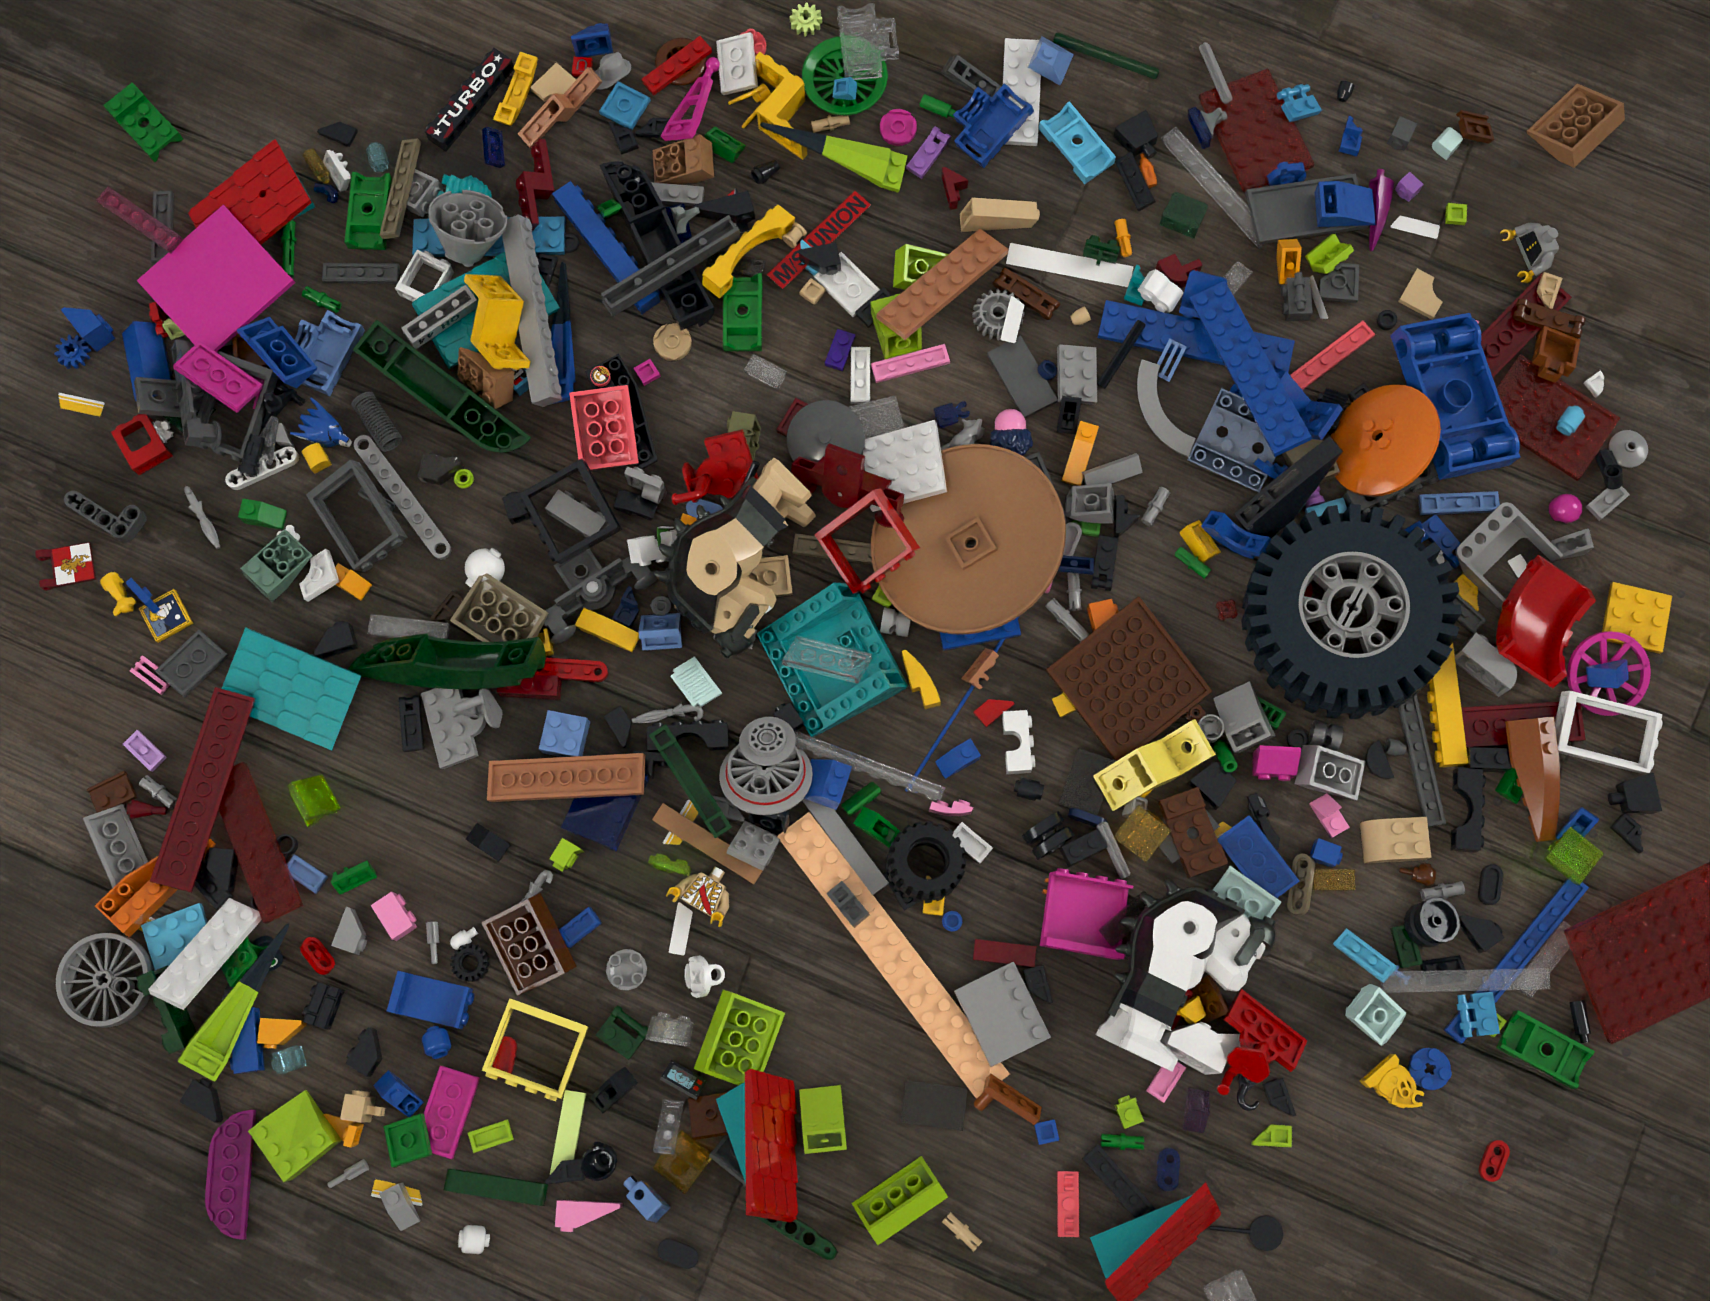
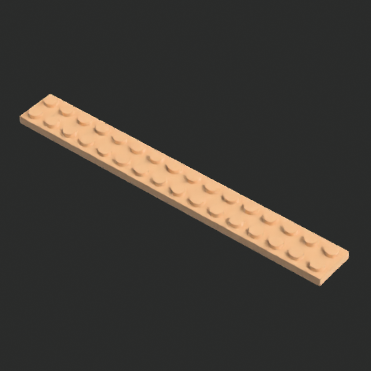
[777,812,1010,1099]

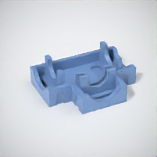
[295,310,365,396]

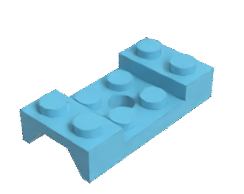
[1039,101,1116,185]

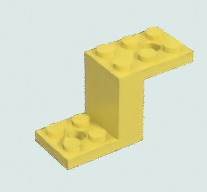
[1093,719,1216,811]

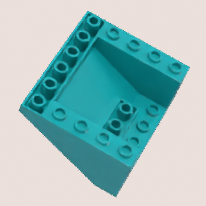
[756,583,909,737]

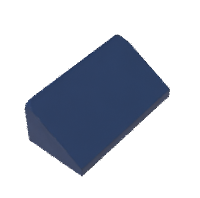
[1058,555,1094,575]

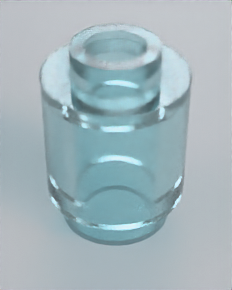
[366,142,389,172]

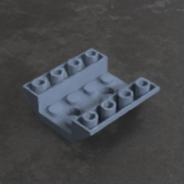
[1187,388,1276,492]

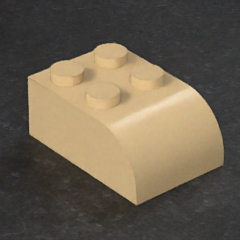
[1360,817,1431,863]

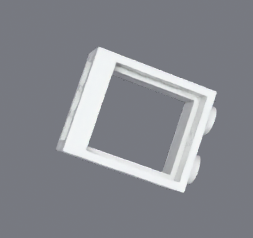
[395,250,454,302]

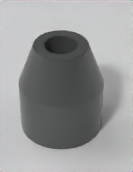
[1384,738,1407,756]

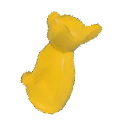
[100,572,136,616]

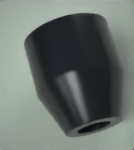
[1337,81,1355,102]

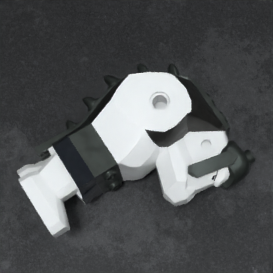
[1096,879,1276,1072]

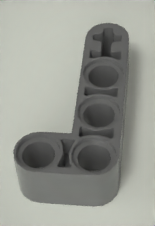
[64,491,147,543]

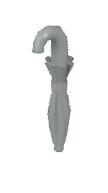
[184,486,221,549]
[632,702,703,723]
[520,870,553,903]

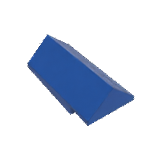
[237,317,317,388]
[122,321,172,401]

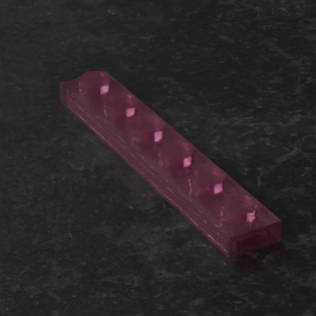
[96,187,184,253]

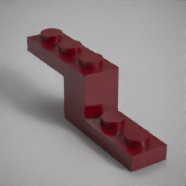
[516,139,554,232]

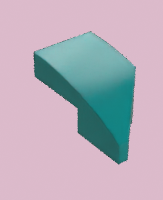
[1124,264,1146,306]

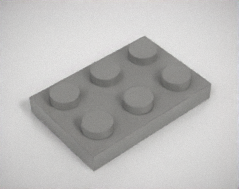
[1057,344,1097,405]

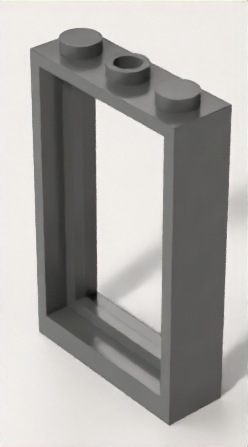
[197,351,279,462]
[306,460,408,572]

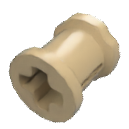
[782,222,807,248]

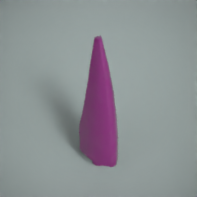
[1369,169,1394,252]

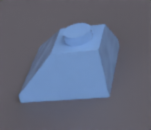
[1028,36,1074,85]

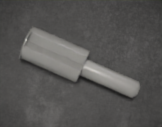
[426,921,439,964]
[327,1159,369,1188]

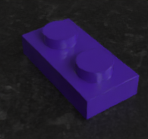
[825,329,855,371]

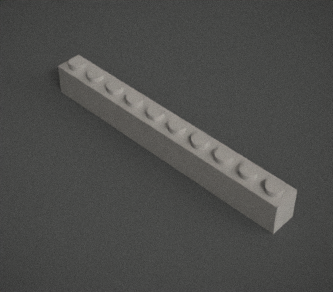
[502,214,562,407]

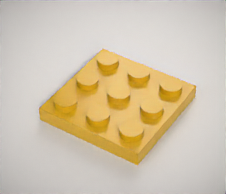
[1602,582,1672,654]

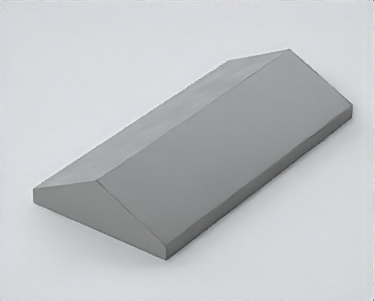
[83,804,148,888]

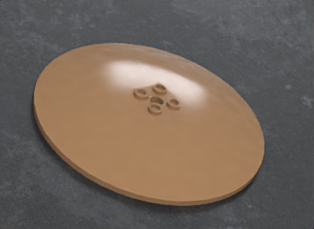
[871,444,1066,634]

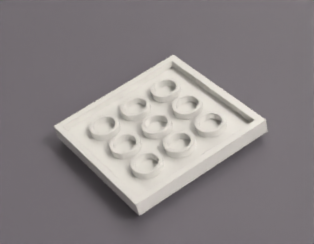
[863,420,947,512]

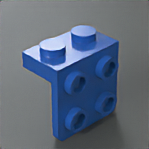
[1179,270,1227,318]

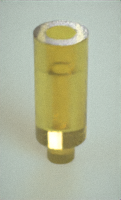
[303,149,331,184]

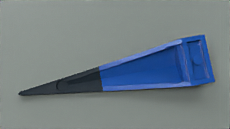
[551,261,576,404]

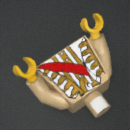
[666,867,729,927]

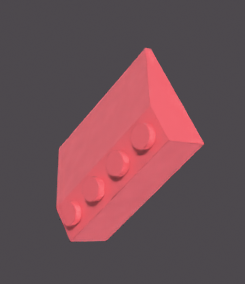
[569,385,639,471]

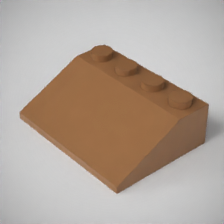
[1527,84,1625,168]

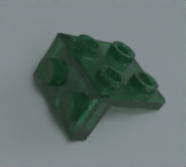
[1159,192,1208,238]

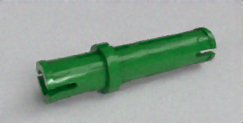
[281,220,297,278]

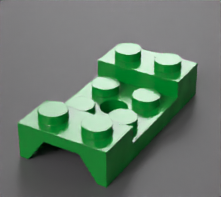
[103,82,183,163]
[344,172,393,250]
[723,273,763,351]
[1496,1010,1595,1089]

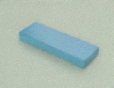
[1333,928,1397,983]

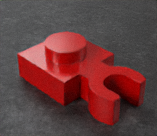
[149,302,168,338]

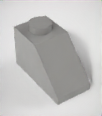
[331,907,367,955]
[379,1183,421,1231]

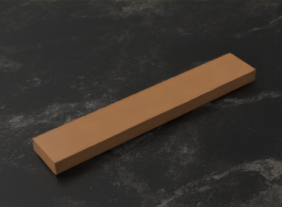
[652,803,764,885]

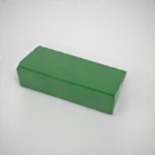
[704,126,746,163]
[1495,766,1523,804]
[841,782,881,817]

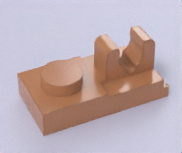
[961,648,999,689]

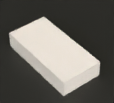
[952,822,993,864]

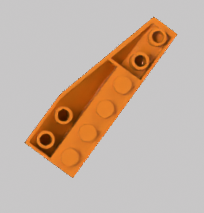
[95,839,216,938]

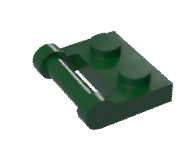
[595,1005,651,1060]

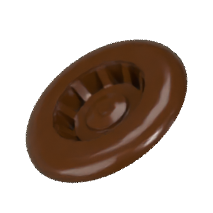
[655,38,707,85]

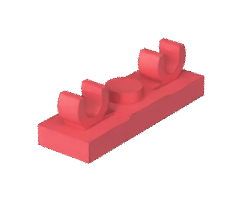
[1057,1171,1079,1237]

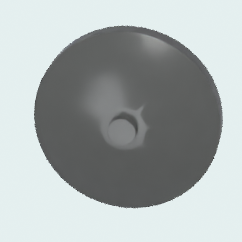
[787,400,865,463]

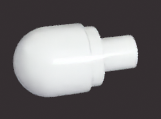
[450,927,478,950]

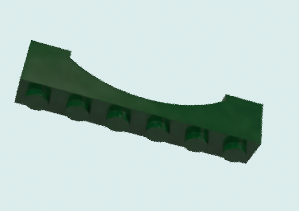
[649,724,732,838]

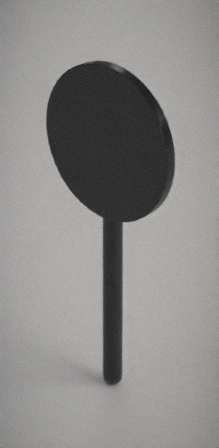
[1209,1216,1283,1251]

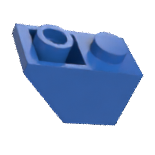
[373,1070,424,1117]

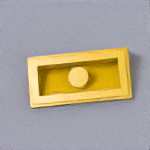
[1180,520,1221,563]

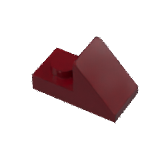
[941,167,968,210]

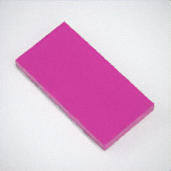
[173,341,263,413]
[424,1065,480,1159]

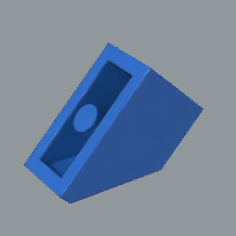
[935,738,981,779]

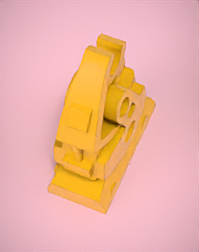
[1360,1054,1424,1108]

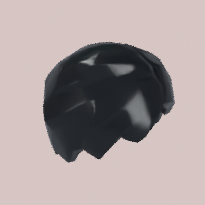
[580,1142,617,1181]

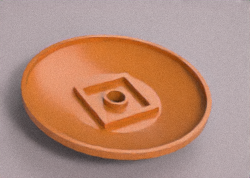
[1330,385,1441,497]

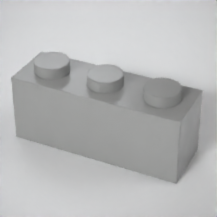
[545,489,608,538]

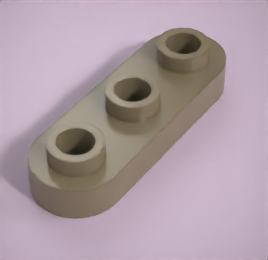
[1287,854,1315,916]

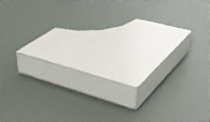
[299,549,340,602]

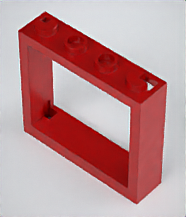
[814,488,920,594]

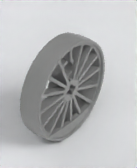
[56,933,154,1028]

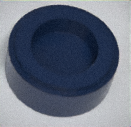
[1038,360,1057,380]

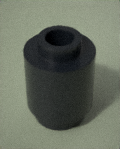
[1013,777,1044,801]

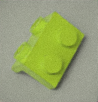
[1305,234,1354,274]

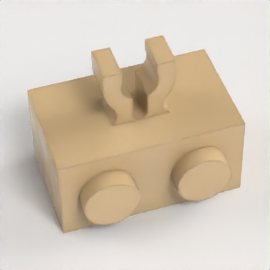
[340,1090,386,1123]

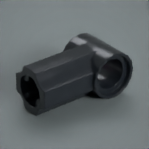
[1595,449,1623,490]

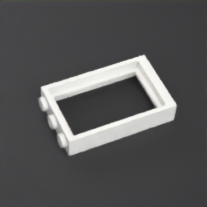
[1555,691,1662,773]

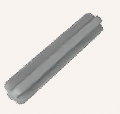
[1097,822,1130,879]

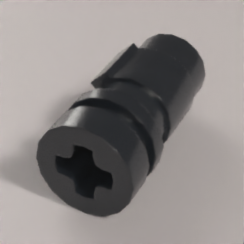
[237,434,266,477]

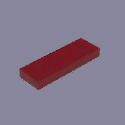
[973,939,1037,967]

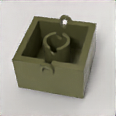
[727,411,761,461]

